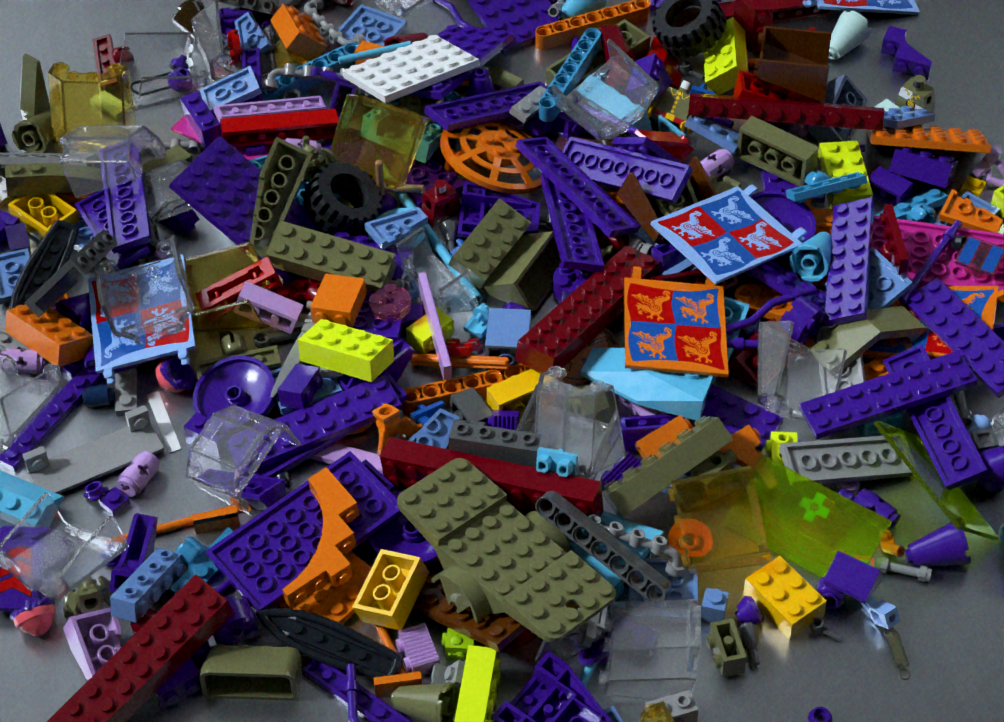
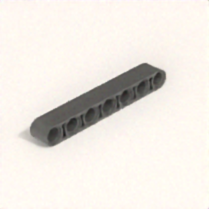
[535,491,671,604]

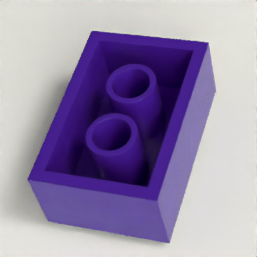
[889,146,958,188]

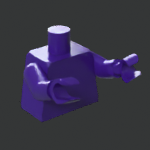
[311,67,356,121]

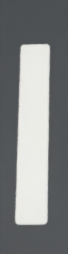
[147,391,181,453]

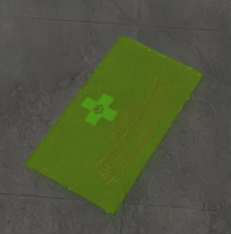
[873,420,999,541]
[722,454,892,578]

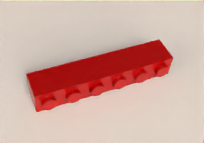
[221,109,339,147]

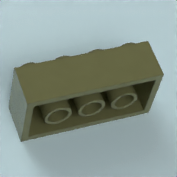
[736,116,819,187]
[448,198,532,289]

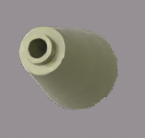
[12,110,61,153]
[391,682,460,722]

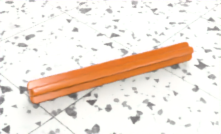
[410,353,510,369]

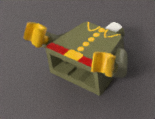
[642,80,693,134]

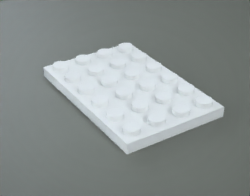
[343,35,480,103]

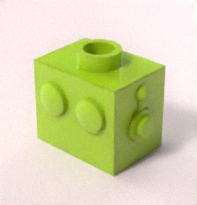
[442,627,476,661]

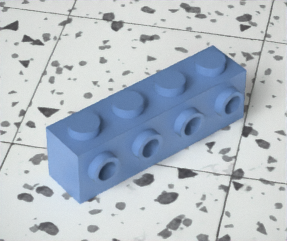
[110,548,184,623]

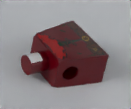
[421,179,461,228]

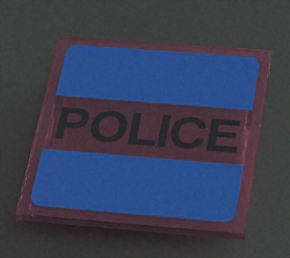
[954,235,1004,278]

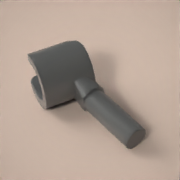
[679,61,704,80]
[810,617,843,641]

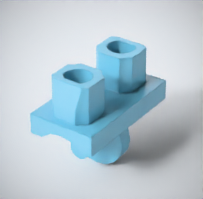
[464,303,490,341]
[536,447,578,477]

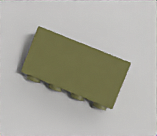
[484,231,561,311]
[200,644,303,701]

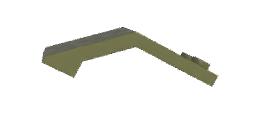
[809,306,928,376]

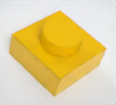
[960,176,987,198]

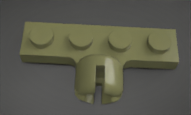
[194,333,282,380]

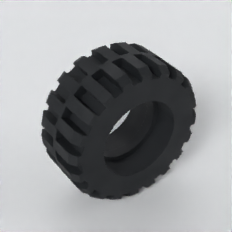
[652,0,726,58]
[303,162,382,237]

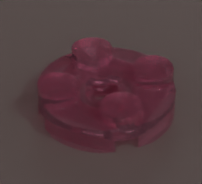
[369,283,411,321]

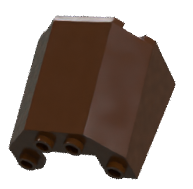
[753,26,831,103]
[617,156,717,245]

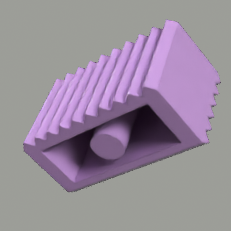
[395,622,440,676]

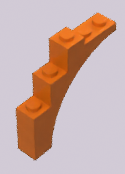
[635,415,778,492]
[282,467,360,608]

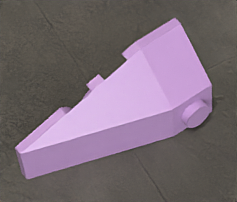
[63,607,121,681]

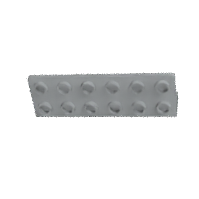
[22,405,164,494]

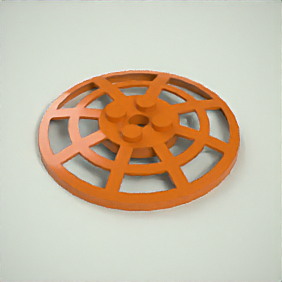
[440,120,542,194]

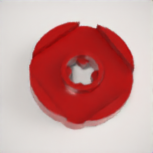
[227,29,242,67]
[445,338,483,356]

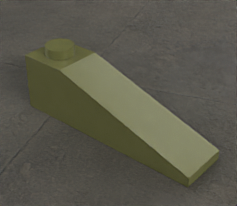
[20,53,51,121]

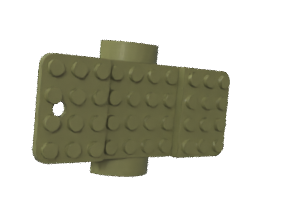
[397,458,616,643]

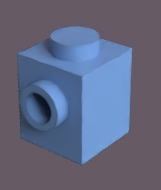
[700,587,729,624]

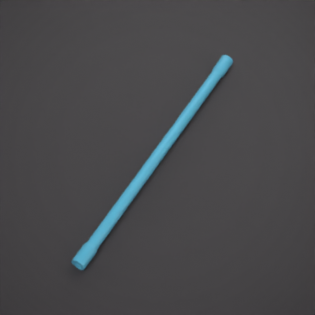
[374,150,483,305]

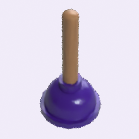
[375,160,398,217]

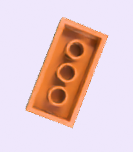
[5,304,93,367]

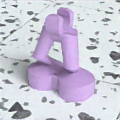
[971,145,1004,187]

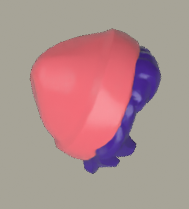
[156,356,196,393]
[10,597,56,637]

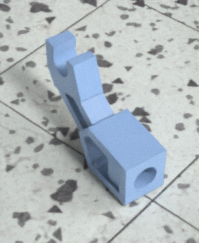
[856,595,900,629]

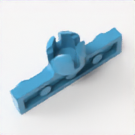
[786,170,867,203]
[874,189,948,224]
[169,527,234,596]

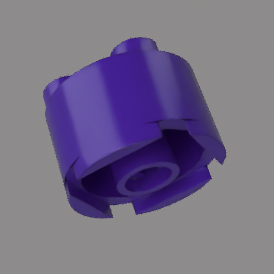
[553,262,593,303]
[779,296,827,346]
[213,596,259,646]

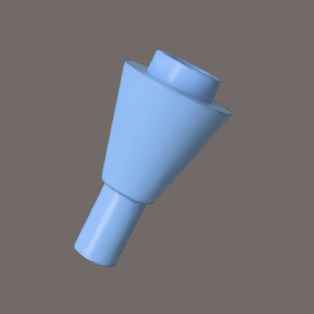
[967,414,992,435]

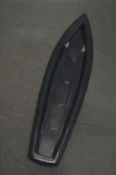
[9,220,80,309]
[256,608,403,679]

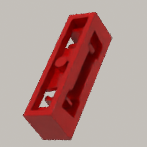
[195,256,282,322]

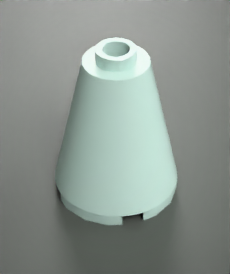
[828,10,872,60]

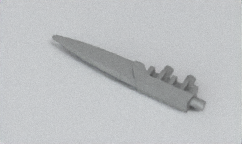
[270,301,316,397]

